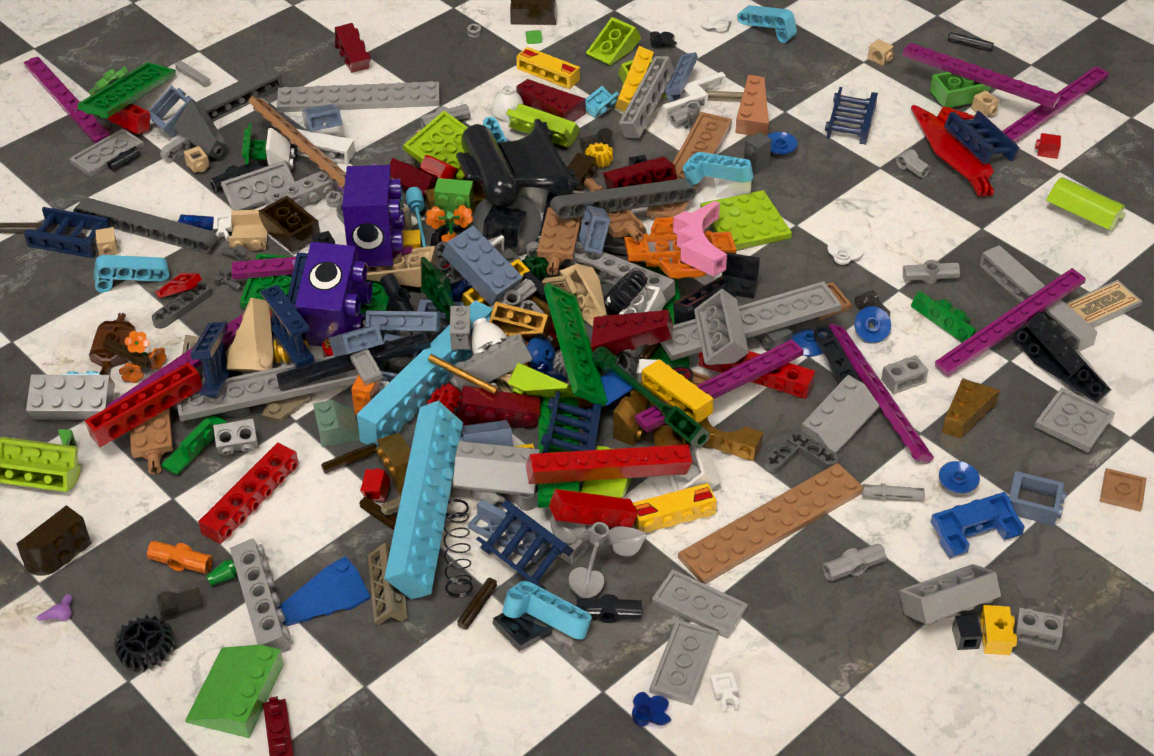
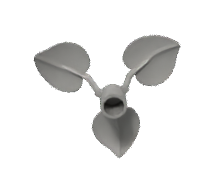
[551,514,647,599]

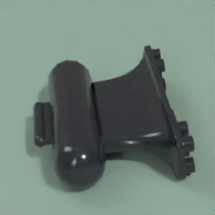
[456,119,579,208]

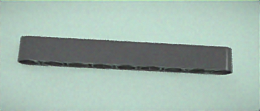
[550,179,696,219]
[73,197,218,254]

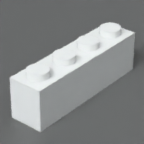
[285,129,355,165]

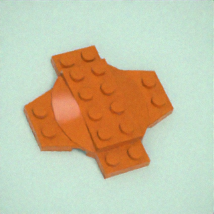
[624,217,737,279]

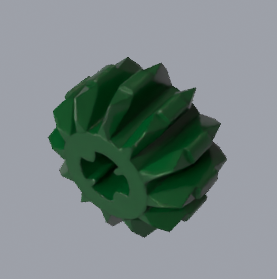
[522,254,549,280]

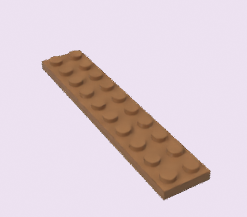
[646,112,732,219]
[678,463,863,584]

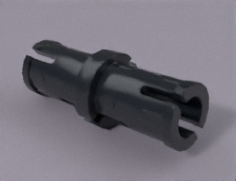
[107,146,141,171]

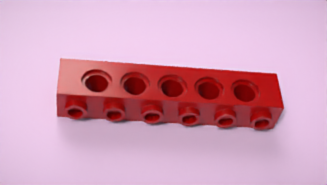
[698,350,815,399]
[84,362,203,447]
[198,442,299,545]

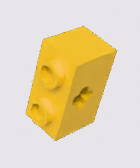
[980,605,1017,655]

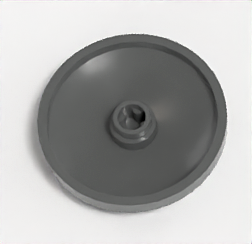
[471,195,542,255]

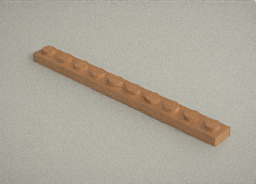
[248,96,346,188]

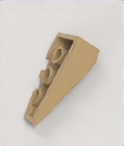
[366,246,437,287]
[568,264,607,327]
[226,298,273,374]

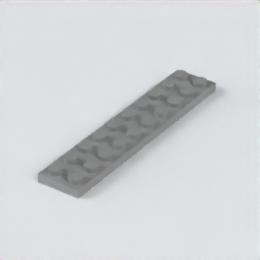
[277,81,440,113]
[660,281,842,361]
[177,355,359,422]

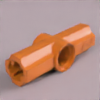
[147,541,213,574]

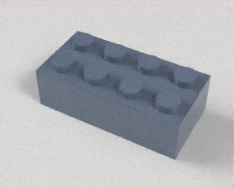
[442,226,523,306]

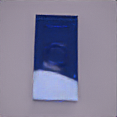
[178,214,214,231]

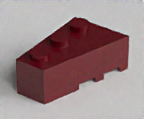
[334,22,371,73]

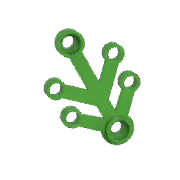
[88,66,128,95]

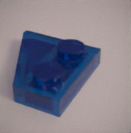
[451,278,472,302]

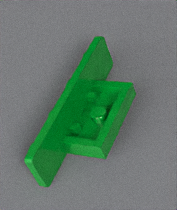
[242,123,267,165]
[911,291,976,343]
[162,415,227,475]

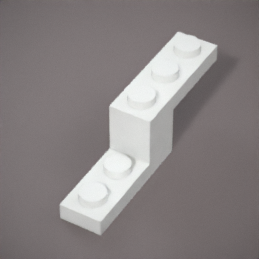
[662,72,725,122]

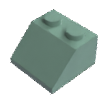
[313,400,360,447]

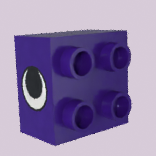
[342,165,405,267]
[295,242,373,347]

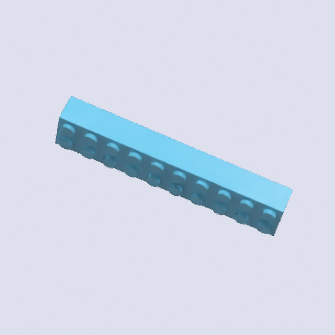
[357,300,493,447]
[384,401,463,600]

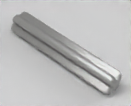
[175,60,211,87]

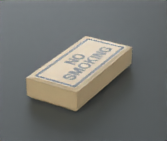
[542,275,578,294]

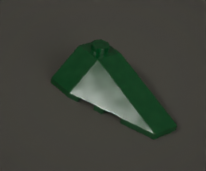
[421,257,454,322]

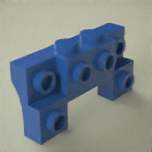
[930,492,1025,558]

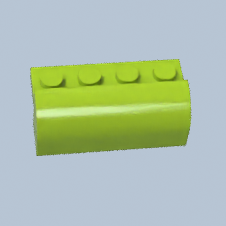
[506,104,580,148]
[1046,177,1126,231]
[0,437,81,492]

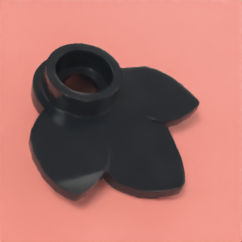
[650,31,677,47]

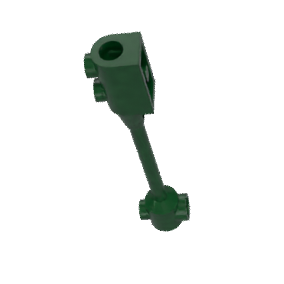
[592,346,710,448]

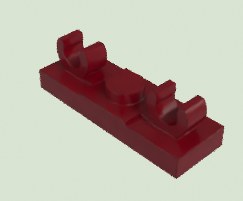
[263,696,294,756]

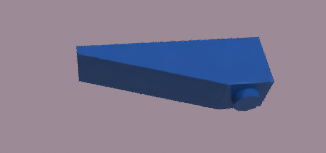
[278,556,371,626]

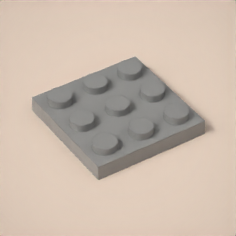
[1034,387,1115,453]

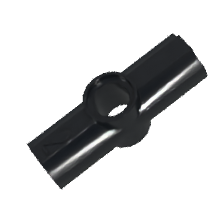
[209,160,261,193]
[380,273,415,312]
[576,594,642,623]

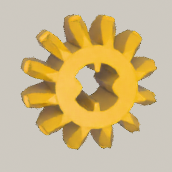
[585,142,613,169]

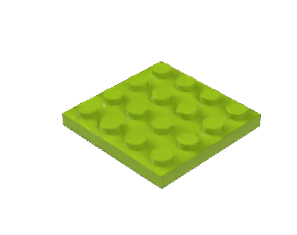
[402,110,468,180]
[700,190,792,250]

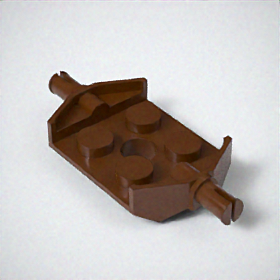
[89,313,136,375]

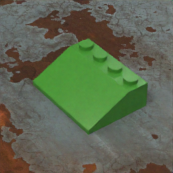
[185,644,284,738]

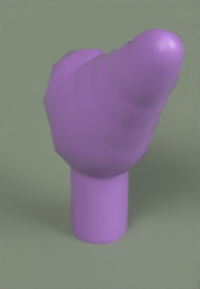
[36,594,73,621]

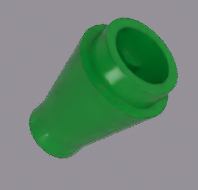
[206,559,237,586]

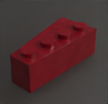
[516,79,586,122]
[603,156,678,189]
[591,310,673,355]
[455,385,540,428]

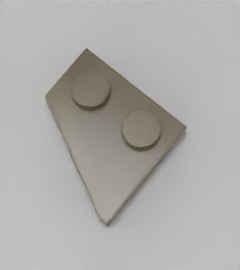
[262,394,312,423]

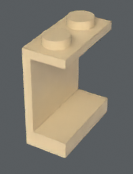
[228,209,268,251]

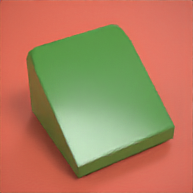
[525,30,542,44]
[58,429,76,446]

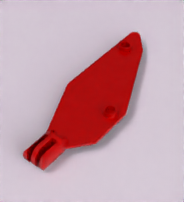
[911,105,994,197]

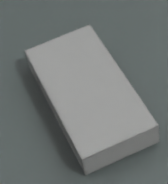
[350,348,383,386]

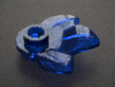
[532,360,567,381]
[631,692,672,726]

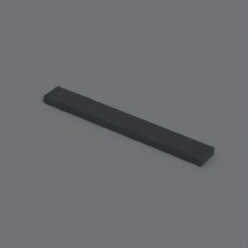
[276,331,431,391]

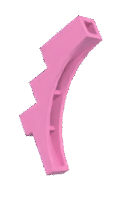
[673,201,727,277]

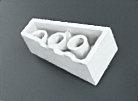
[619,285,666,360]

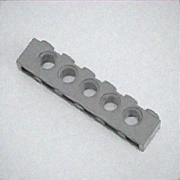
[619,56,675,138]
[230,538,291,651]

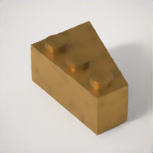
[489,302,553,340]
[942,378,1000,439]
[375,433,411,497]

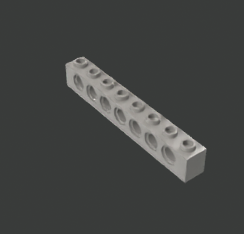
[561,241,675,304]

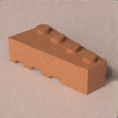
[735,75,769,136]

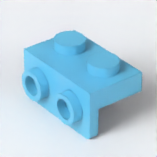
[586,86,619,118]

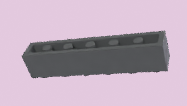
[196,66,283,122]

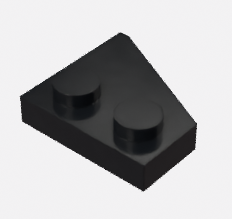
[492,613,553,651]

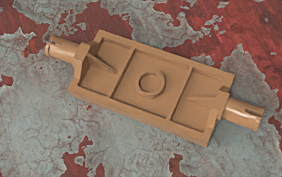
[584,178,645,242]
[537,207,583,275]
[130,408,173,475]

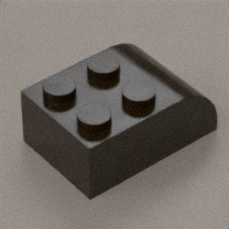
[510,0,557,25]
[258,196,320,252]
[16,505,92,576]

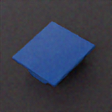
[601,367,634,406]

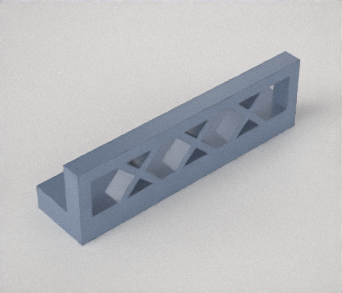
[665,52,698,103]
[366,311,445,331]
[468,499,550,564]

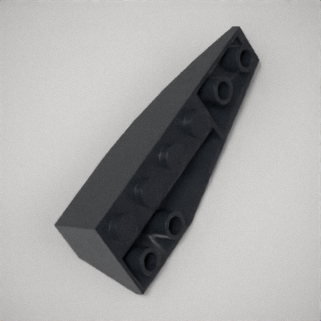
[1012,312,1112,403]

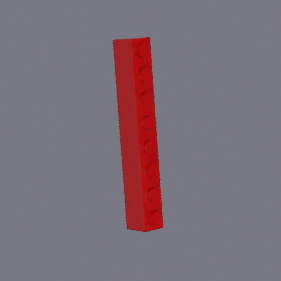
[525,444,693,484]

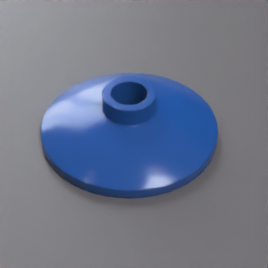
[767,132,798,154]
[854,306,891,343]
[792,329,825,357]
[527,337,556,373]
[939,461,980,493]

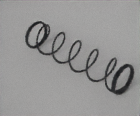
[443,499,473,597]

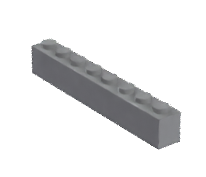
[980,245,1098,352]

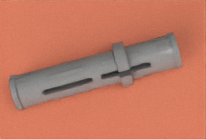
[862,483,925,501]

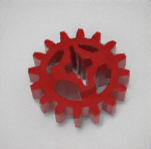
[427,383,461,414]

